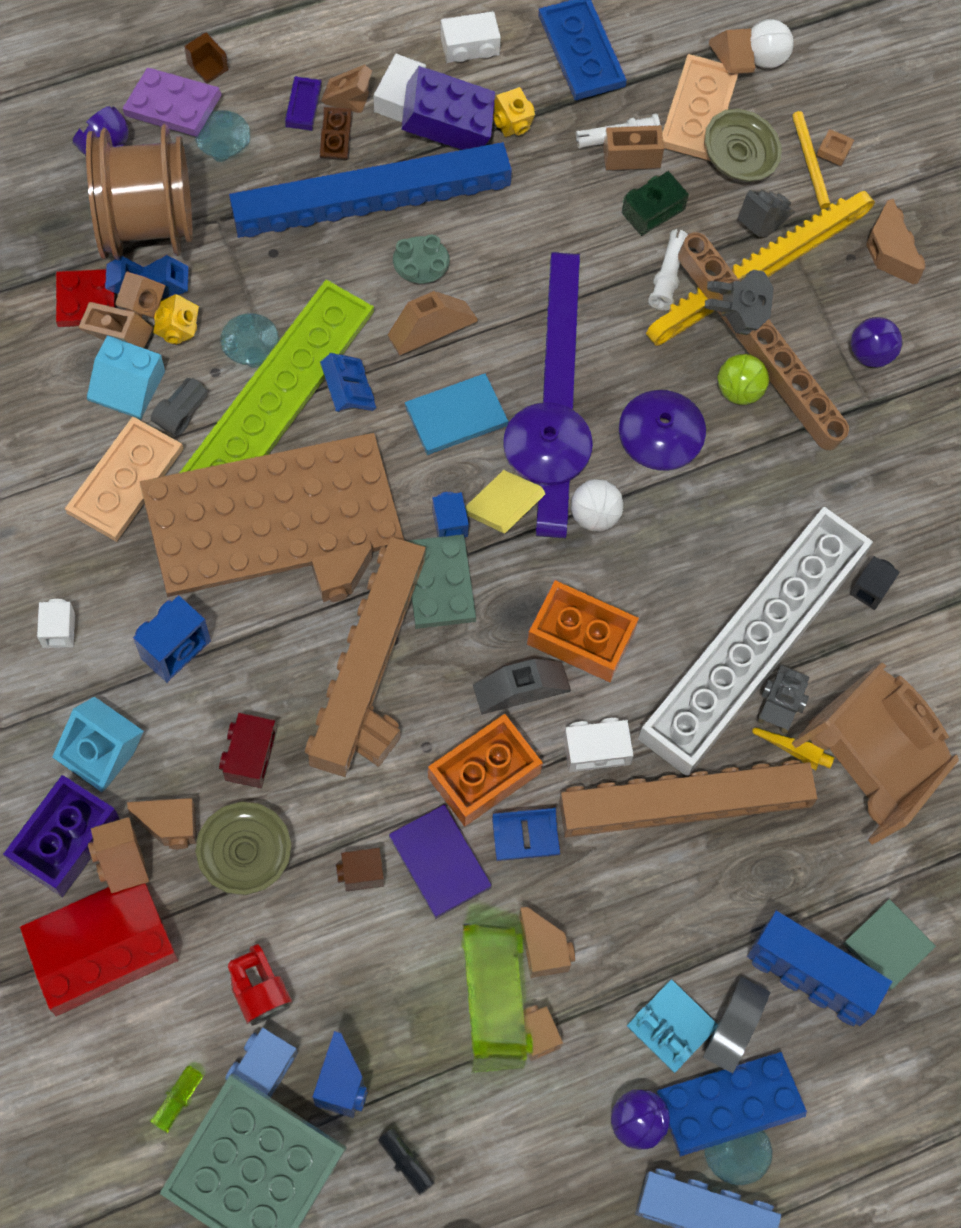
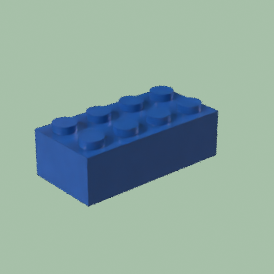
[747,910,893,1026]

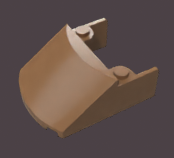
[792,662,959,845]

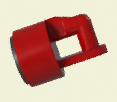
[228,944,292,1026]

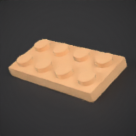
[663,54,739,161]
[65,417,183,542]

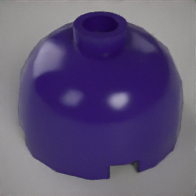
[72,106,129,156]

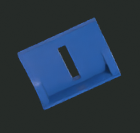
[320,353,376,412]
[492,808,560,861]

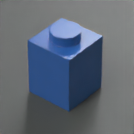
[432,492,469,537]

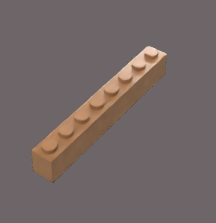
[305,537,426,777]
[559,760,818,838]

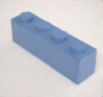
[635,1168,782,1228]

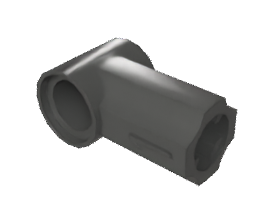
[151,378,208,437]

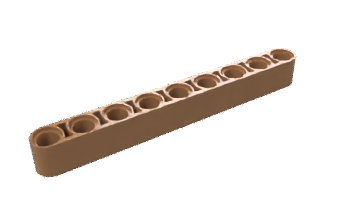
[678,232,849,450]

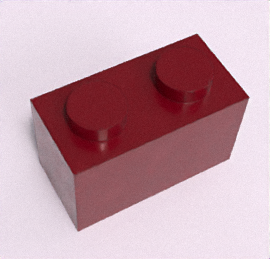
[219,713,277,789]

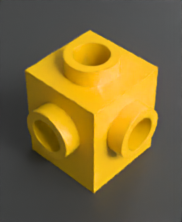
[493,87,535,137]
[153,294,199,345]

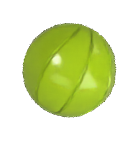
[718,354,769,405]

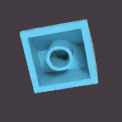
[87,335,165,420]
[52,697,144,792]

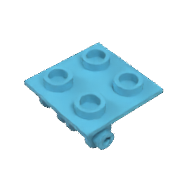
[627,979,718,1073]

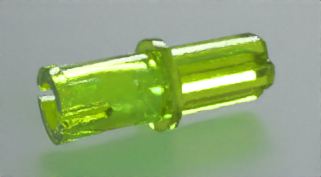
[149,1066,203,1133]

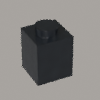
[850,556,900,610]

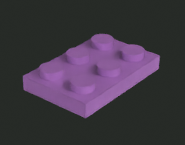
[122,67,222,137]

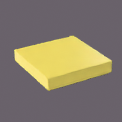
[465,470,545,534]

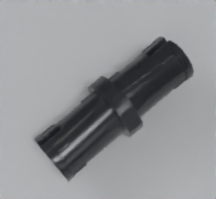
[378,1128,434,1196]

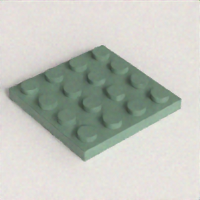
[159,1073,347,1228]

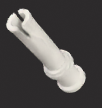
[576,114,660,149]
[648,229,688,310]

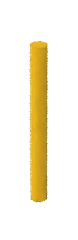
[792,111,831,209]

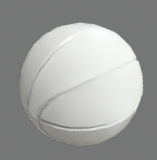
[751,19,793,69]
[571,479,624,532]

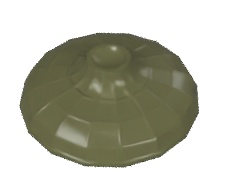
[704,109,782,182]
[195,802,292,895]

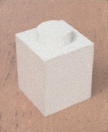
[37,599,75,648]

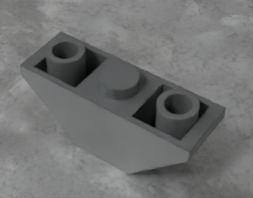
[738,189,795,237]
[473,659,571,715]

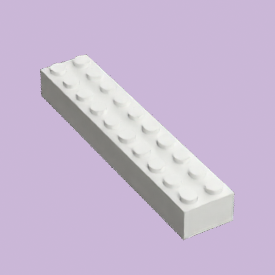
[638,507,873,777]

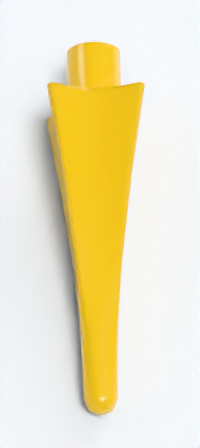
[752,728,835,771]

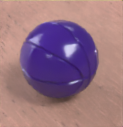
[851,317,902,367]
[611,1089,670,1150]

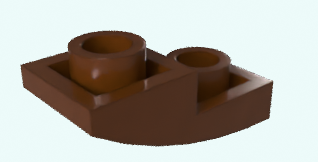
[320,107,352,159]

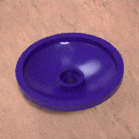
[619,390,706,471]
[503,402,593,485]

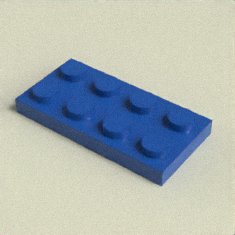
[538,0,627,100]
[657,1052,807,1157]

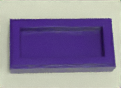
[285,76,322,131]

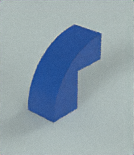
[105,255,189,298]

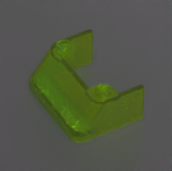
[460,923,533,1073]

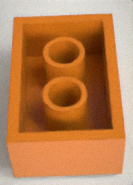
[527,580,639,682]
[428,714,543,827]

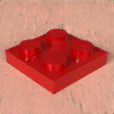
[56,269,116,327]

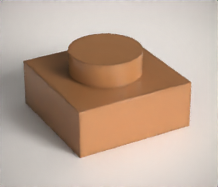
[817,129,854,166]

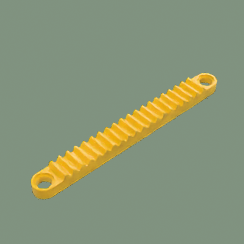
[646,191,875,346]

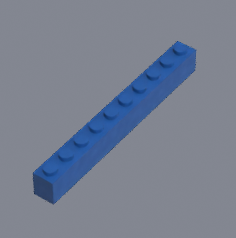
[229,142,512,238]

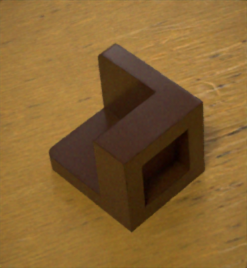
[184,32,228,83]

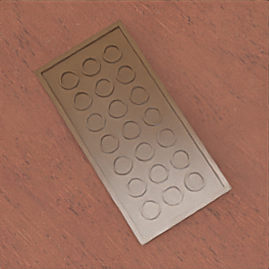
[140,433,404,597]

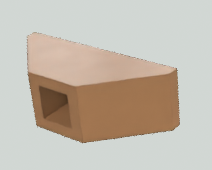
[867,199,925,284]
[388,291,478,356]

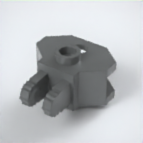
[705,269,774,335]
[757,665,810,734]

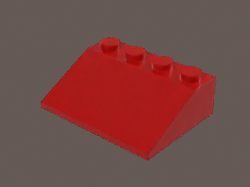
[20,883,179,1017]

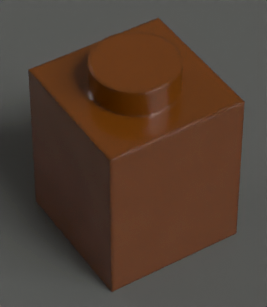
[336,848,384,892]

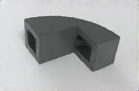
[703,977,771,1073]

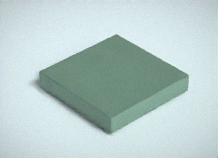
[843,899,936,991]

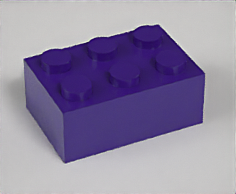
[401,66,495,150]
[3,775,120,898]

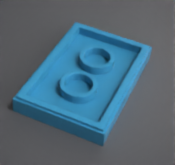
[405,373,508,455]

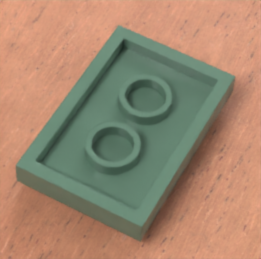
[407,534,476,629]

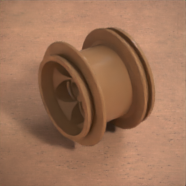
[86,123,193,261]

